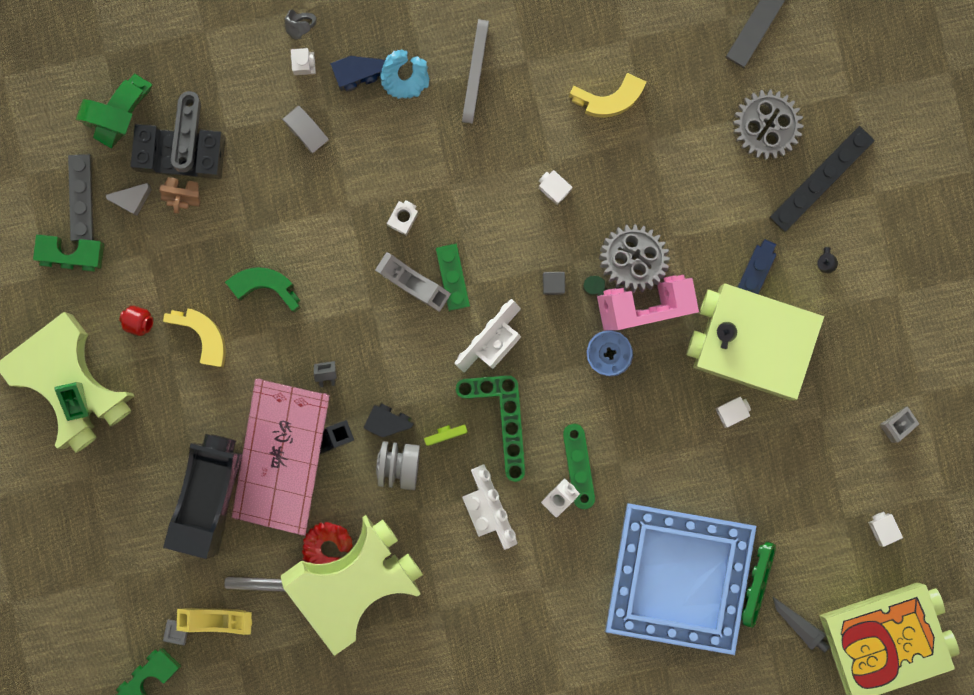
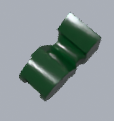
[583,276,621,301]

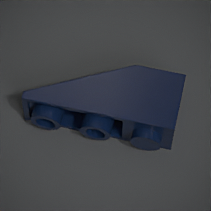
[330,56,401,92]

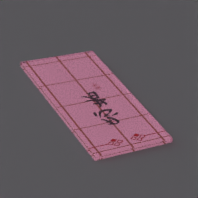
[232,379,330,535]

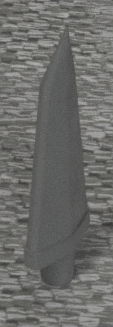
[772,596,830,653]

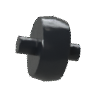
[817,247,838,274]
[717,322,737,349]

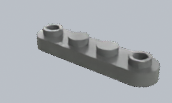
[171,91,201,172]

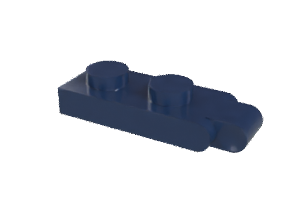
[737,239,776,294]

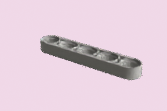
[462,19,489,124]

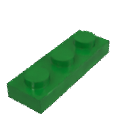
[436,243,470,311]

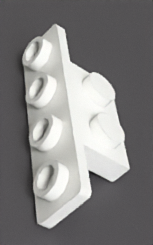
[454,299,521,372]
[462,464,517,550]

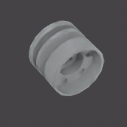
[376,442,420,490]

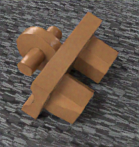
[159,177,200,214]

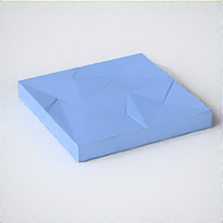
[605,503,756,655]

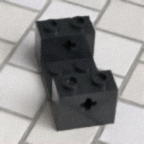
[131,124,225,179]

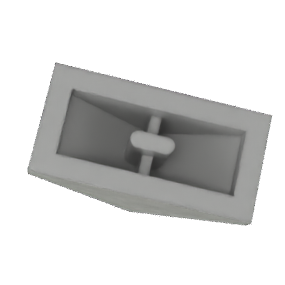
[106,183,152,216]
[880,406,919,443]

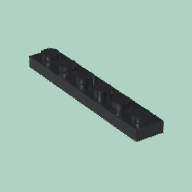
[769,126,875,233]

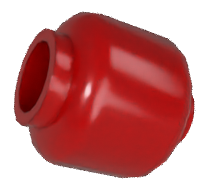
[119,306,153,336]

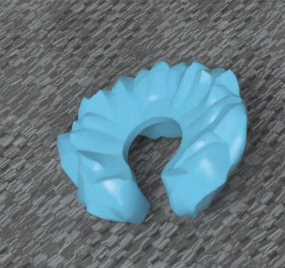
[380,49,429,99]

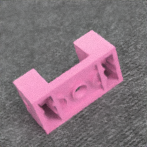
[597,275,699,330]

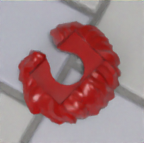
[302,522,353,564]

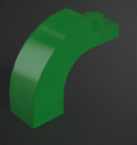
[93,73,153,149]
[75,99,133,136]
[225,267,301,313]

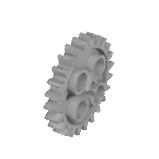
[733,89,804,160]
[599,224,670,293]

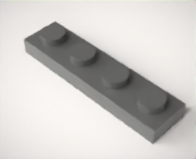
[68,154,94,241]

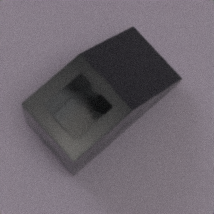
[363,403,414,438]

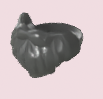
[285,9,317,40]

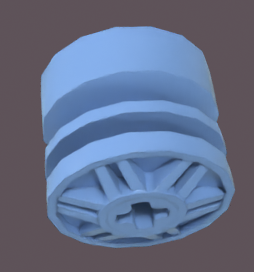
[587,330,633,376]

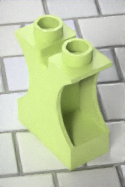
[0,312,135,453]
[281,515,423,656]

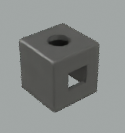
[543,272,565,295]

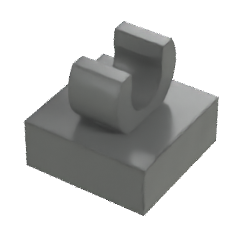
[314,361,337,388]

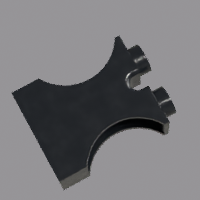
[163,434,244,559]

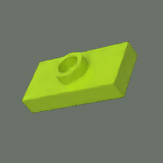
[424,425,468,446]

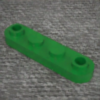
[563,424,595,509]
[741,541,776,628]

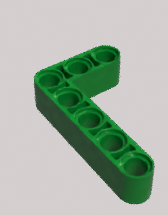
[455,376,525,482]

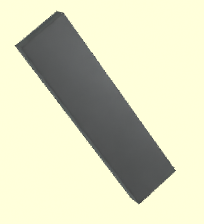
[725,0,785,68]

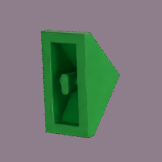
[54,382,89,421]

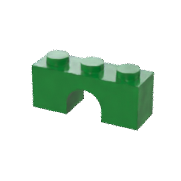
[33,234,104,272]
[116,648,181,695]

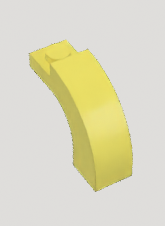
[569,73,646,118]
[163,308,226,368]
[176,608,252,635]

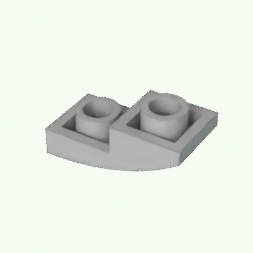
[282,106,329,153]

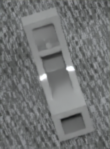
[375,252,451,312]

